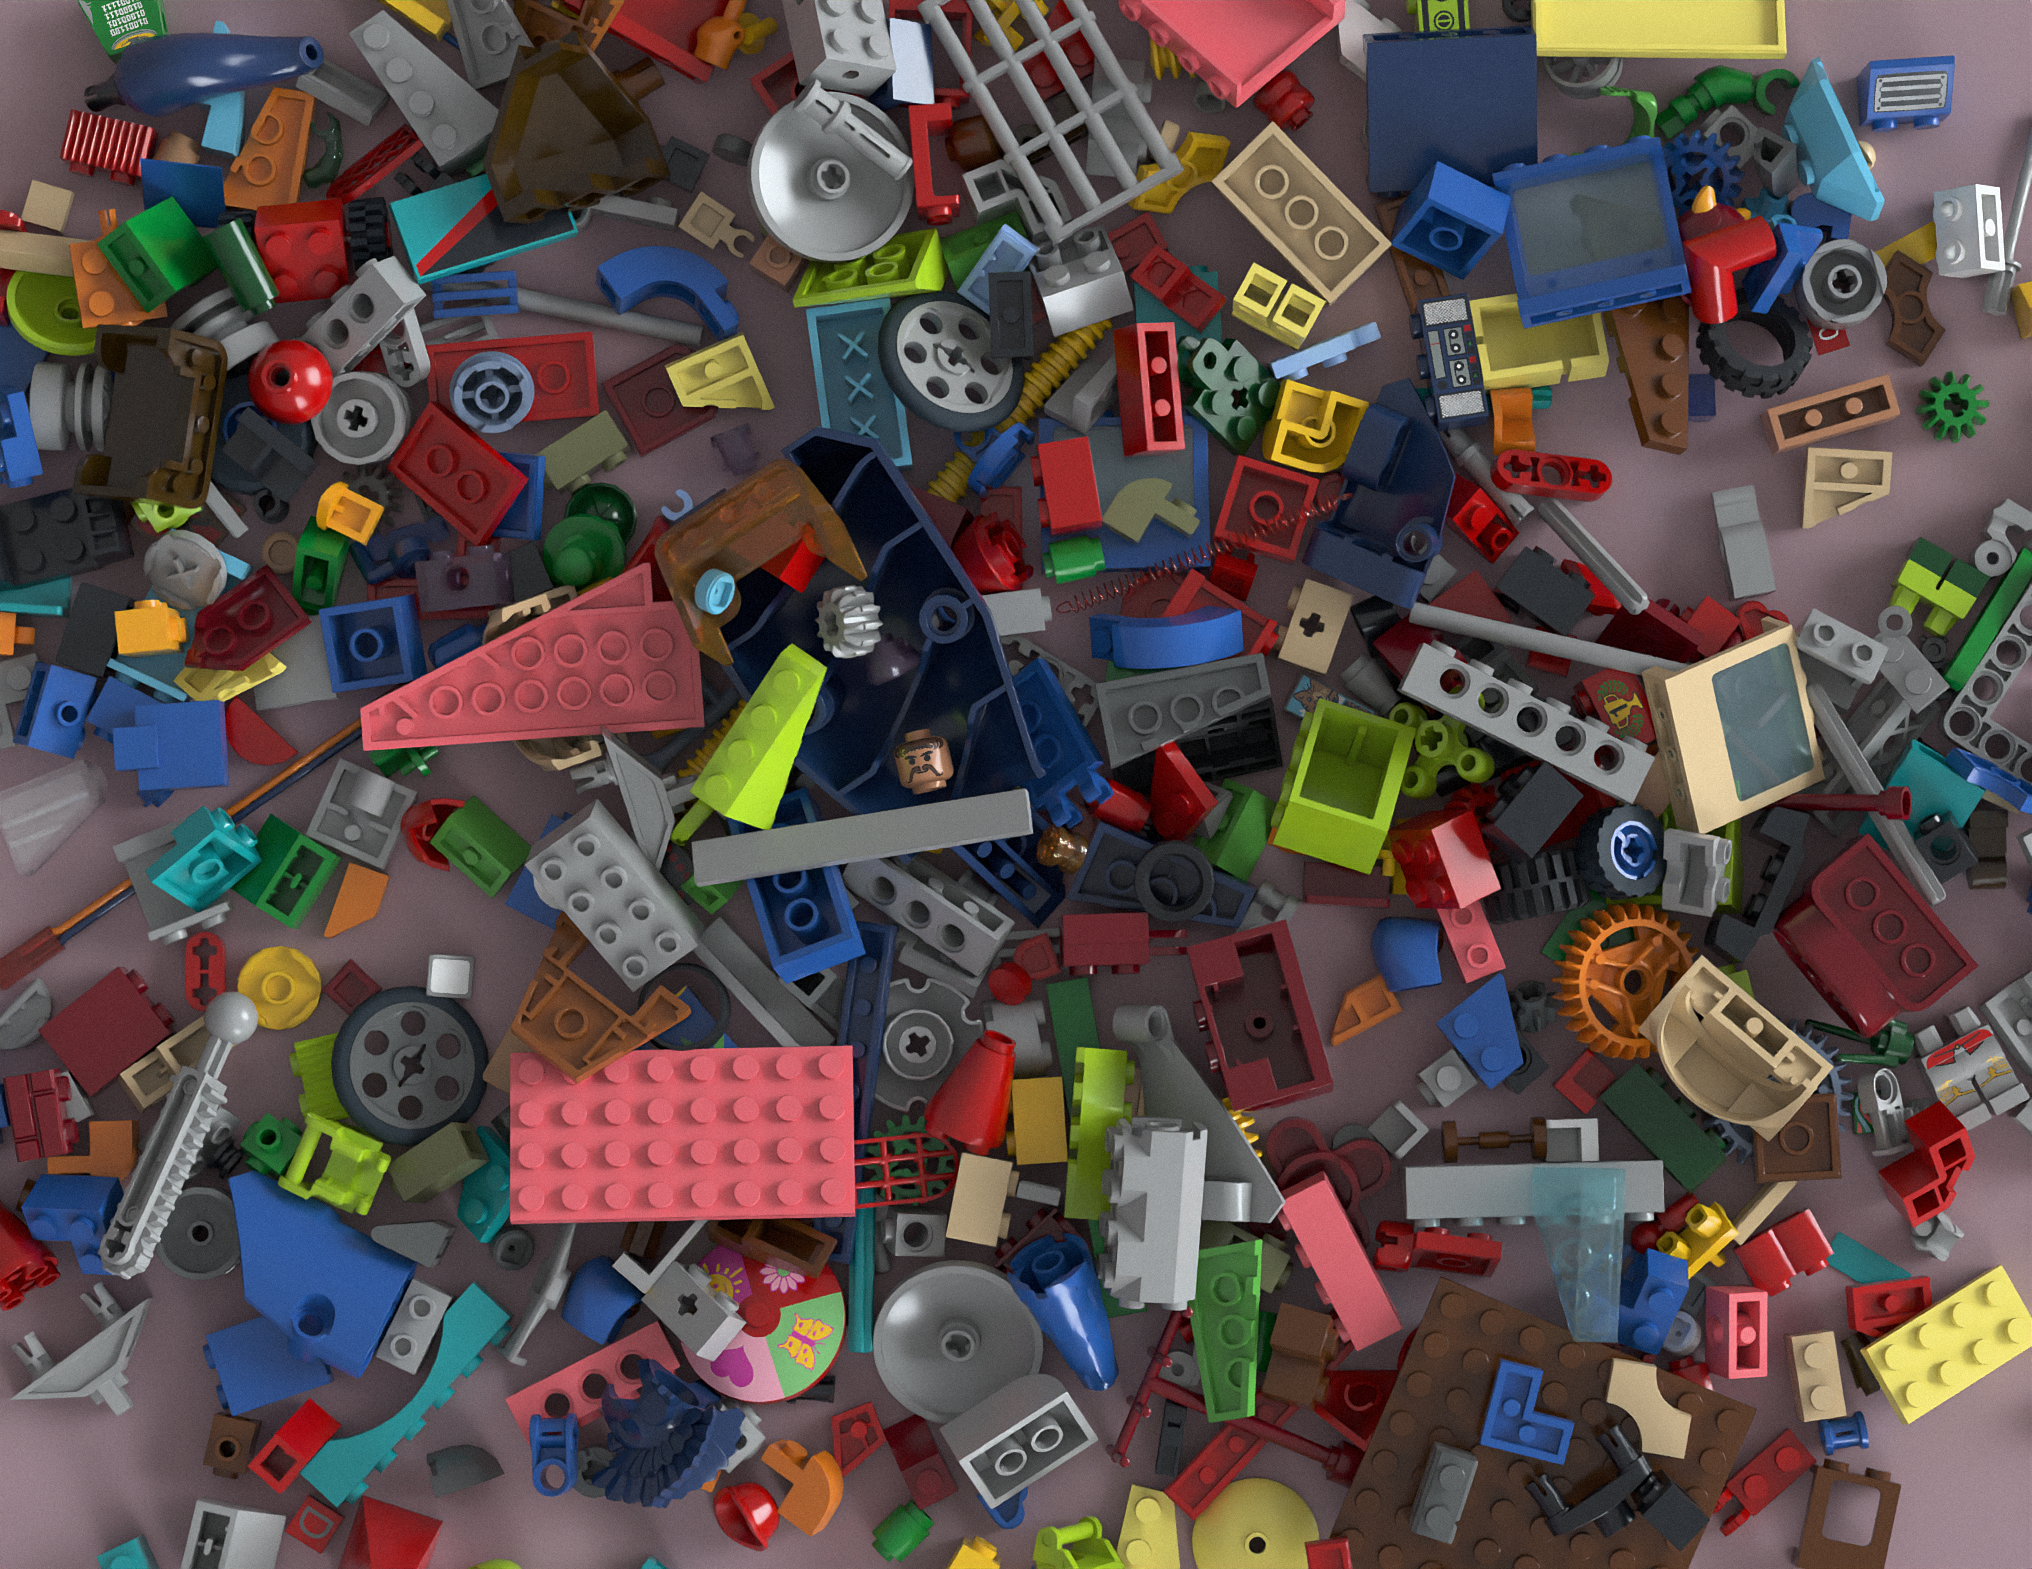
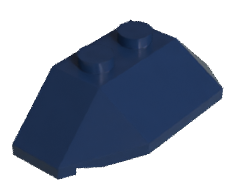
[948,806,1066,928]

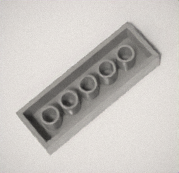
[1399,1159,1665,1227]

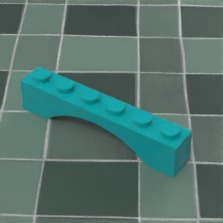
[300,1281,514,1507]

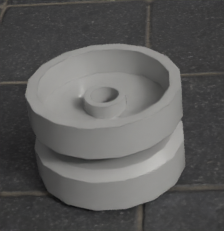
[311,371,416,465]

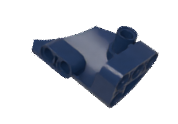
[1302,378,1456,609]

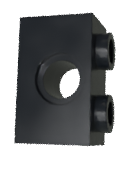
[1632,1468,1710,1551]

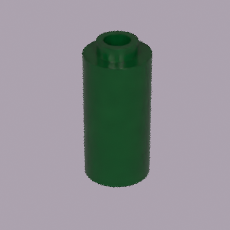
[203,218,280,317]

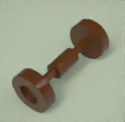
[1441,1117,1547,1163]

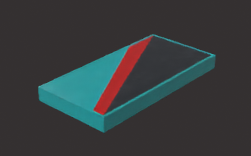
[389,174,578,285]

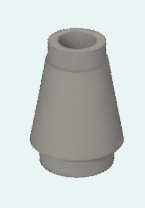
[1339,653,1401,715]

